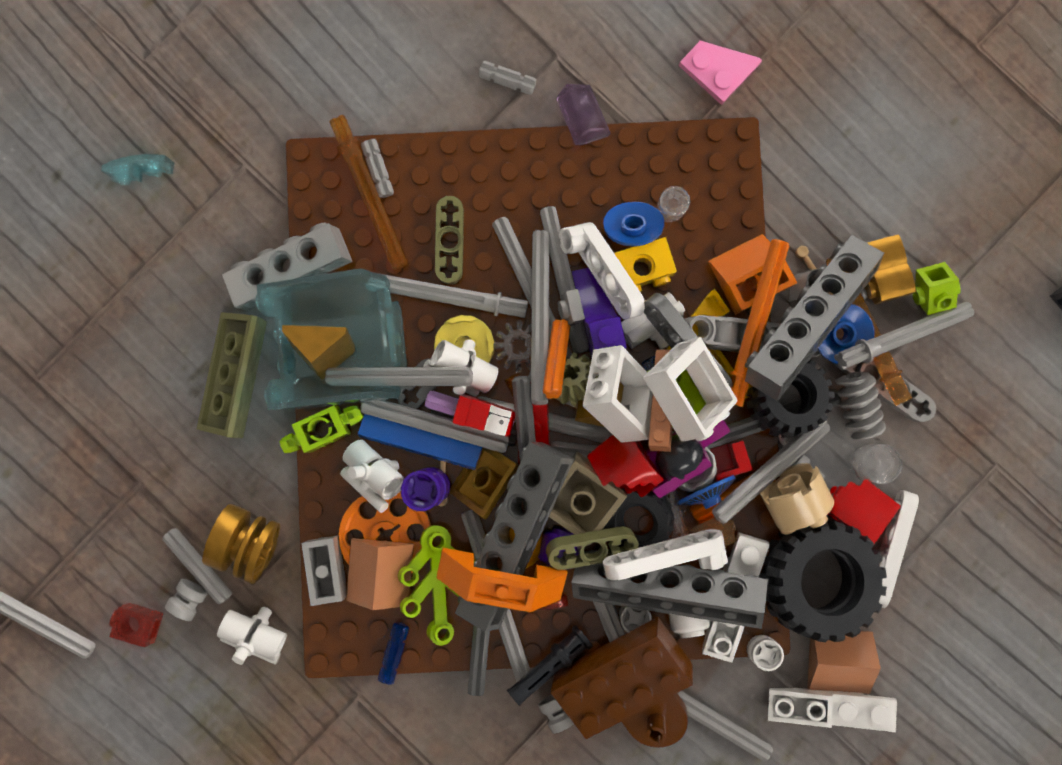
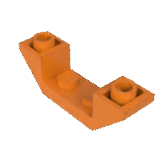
[436,548,568,612]

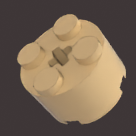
[760,463,834,535]

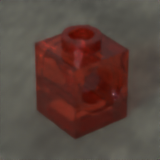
[109,603,164,648]

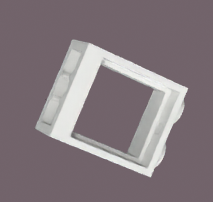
[643,337,738,442]
[583,345,652,442]

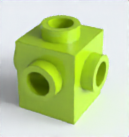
[912,262,961,315]

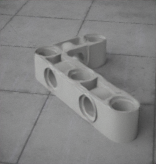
[684,269,830,357]

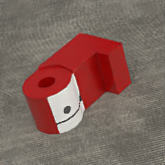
[452,394,515,436]

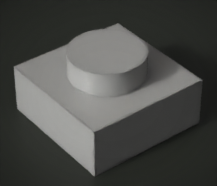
[558,289,585,326]

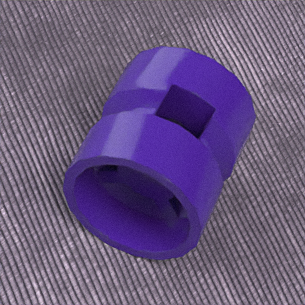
[401,467,450,511]

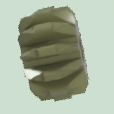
[558,352,599,407]

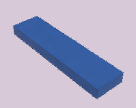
[358,414,483,470]

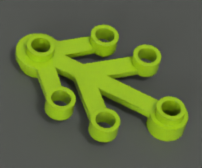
[398,525,475,646]

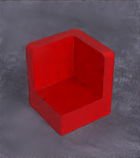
[709,440,752,481]

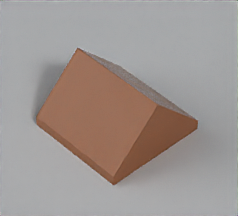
[346,538,414,610]
[807,631,881,694]

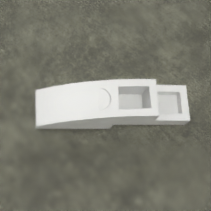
[702,532,770,663]
[768,688,897,732]

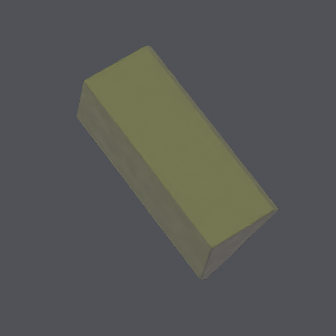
[197,312,267,438]

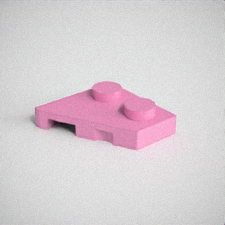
[679,41,762,105]

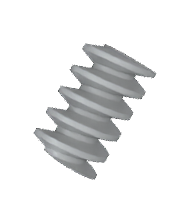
[835,372,886,440]

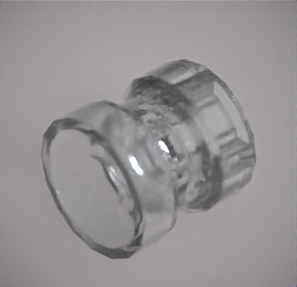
[656,186,690,222]

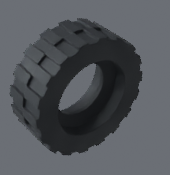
[603,488,675,548]

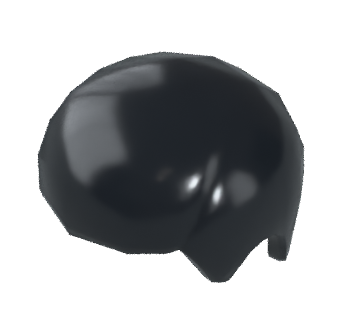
[656,434,703,481]

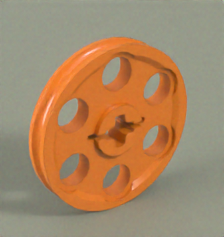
[339,491,431,574]

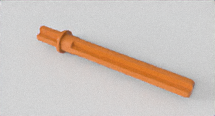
[729,239,789,407]

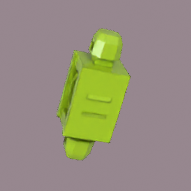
[279,405,364,453]

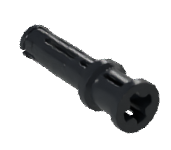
[506,625,593,706]

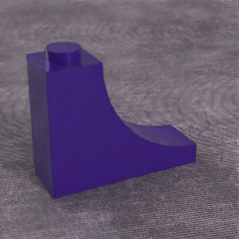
[571,268,627,360]

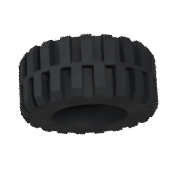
[759,521,887,642]

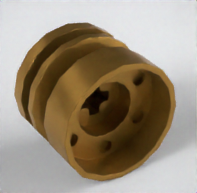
[202,504,280,584]

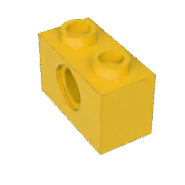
[614,237,677,292]

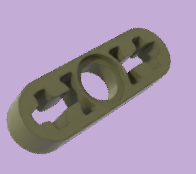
[435,196,464,285]
[546,526,639,570]

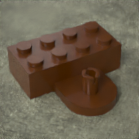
[551,617,693,748]

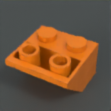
[708,234,797,315]

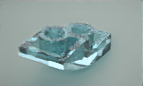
[101,154,174,185]

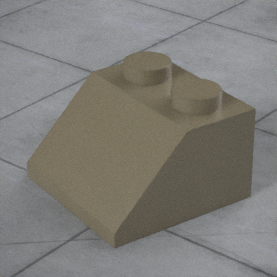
[549,451,627,545]

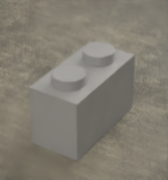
[301,535,347,606]

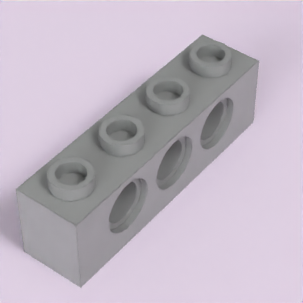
[222,223,353,311]

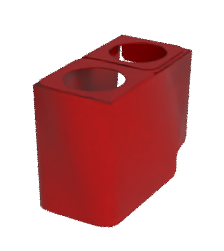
[587,435,664,498]
[827,479,901,544]

